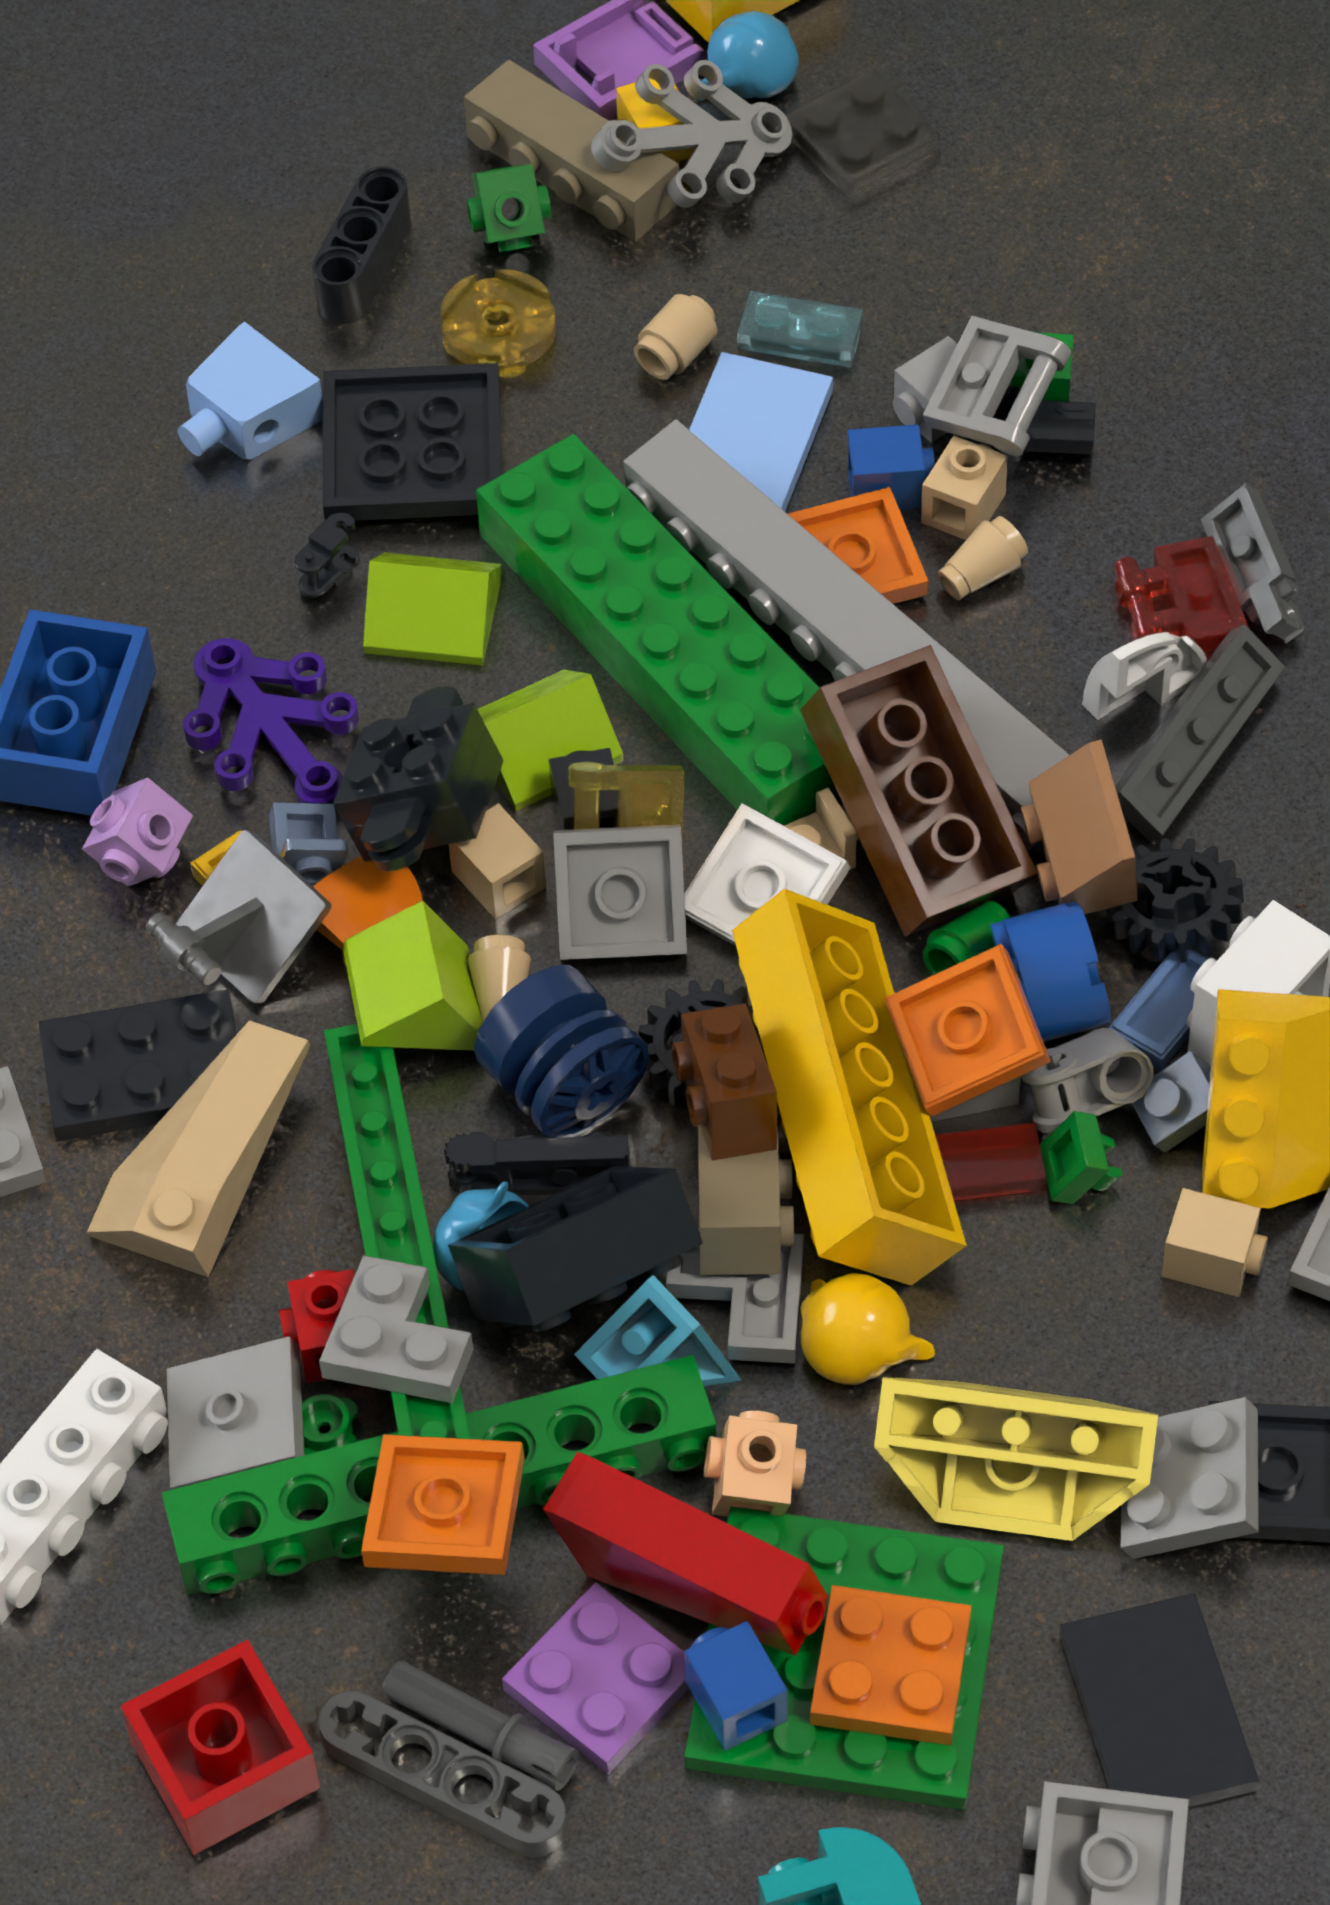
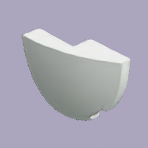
[1082,632,1207,720]

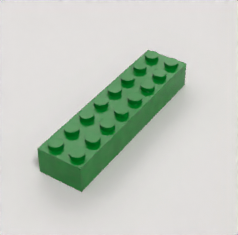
[476,433,840,826]

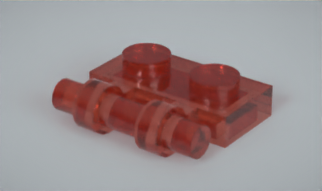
[1113,536,1249,652]

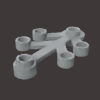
[591,60,792,208]

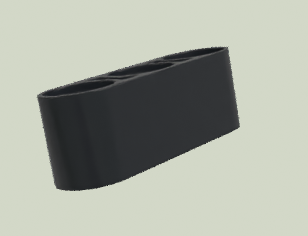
[312,166,411,324]

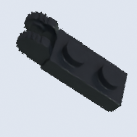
[444,1132,631,1196]

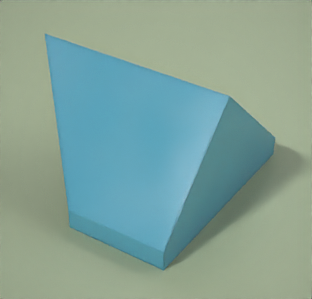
[574,1275,742,1386]

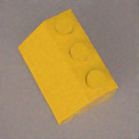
[1202,989,1330,1209]

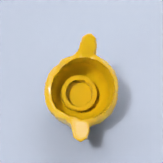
[800,1273,935,1385]

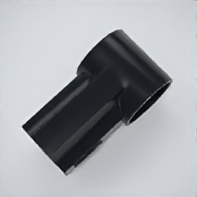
[978,385,1096,464]

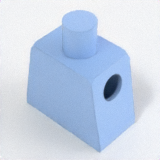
[178,322,323,460]

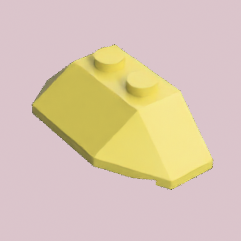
[874,1377,1159,1541]

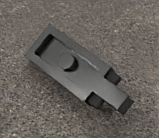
[1201,483,1305,643]

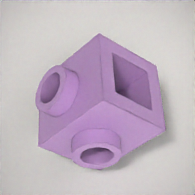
[82,777,193,887]

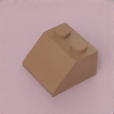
[1021,739,1138,914]

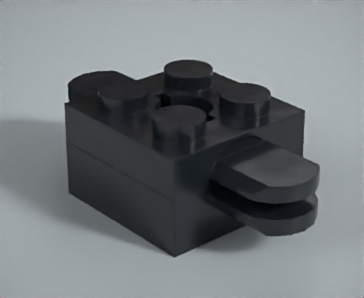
[333,686,504,871]

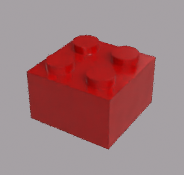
[120,1639,320,1855]

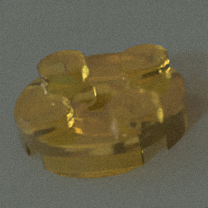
[441,269,556,378]

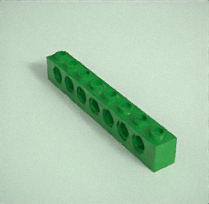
[161,1355,717,1595]

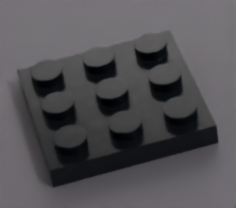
[323,363,502,521]

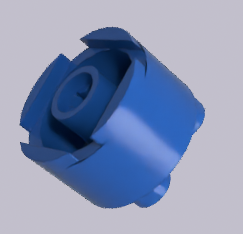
[990,901,1111,1042]

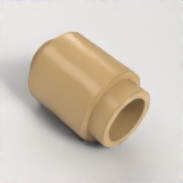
[634,294,718,380]

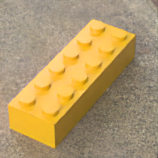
[732,888,967,1286]

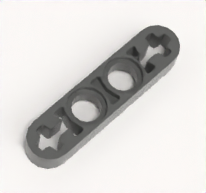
[318,1691,567,1858]

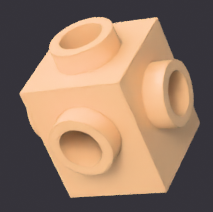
[704,1411,806,1517]

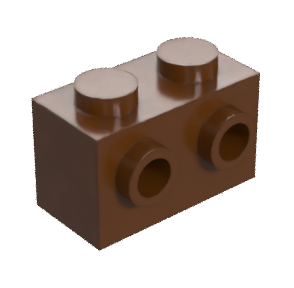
[672,1003,777,1161]

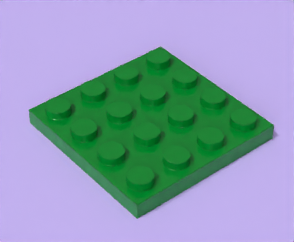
[684,1506,1004,1811]

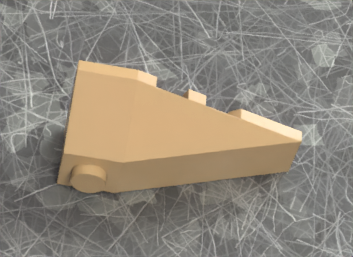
[87,1020,310,1277]

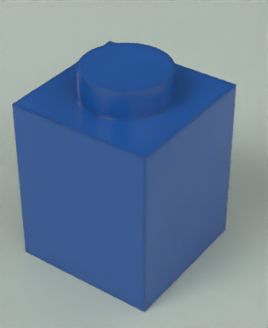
[847,424,935,510]
[684,1621,788,1751]

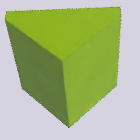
[363,552,503,666]
[477,669,624,812]
[343,901,482,1051]

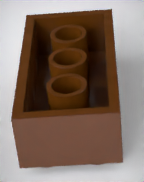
[800,645,1037,937]

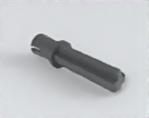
[382,1661,579,1791]

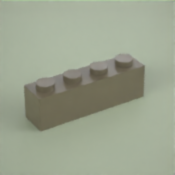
[463,59,679,242]

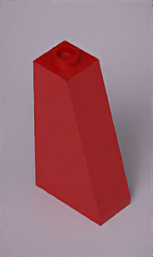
[543,1451,828,1656]

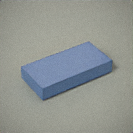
[1109,949,1208,1072]

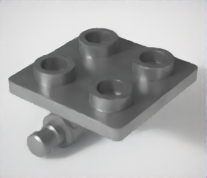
[146,830,331,1004]

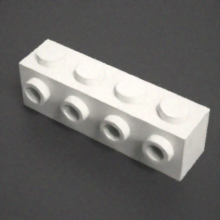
[0,1349,168,1625]

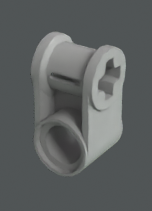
[1021,1028,1154,1133]

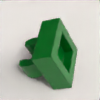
[1038,1111,1123,1204]

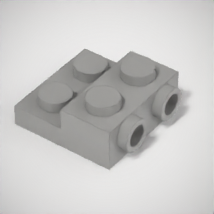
[1016,1781,1189,1905]

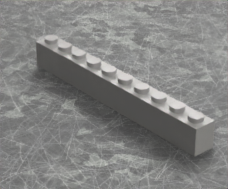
[623,419,1069,859]

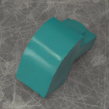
[758,1827,921,1905]

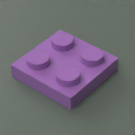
[502,1582,689,1775]

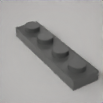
[1115,624,1285,841]

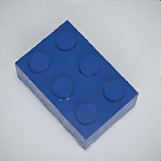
[0,609,156,816]

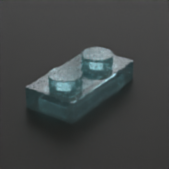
[737,291,863,367]

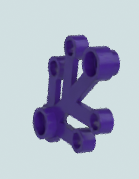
[183,638,359,813]

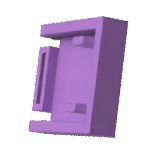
[533,0,707,121]

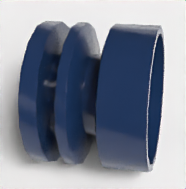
[474,965,650,1138]

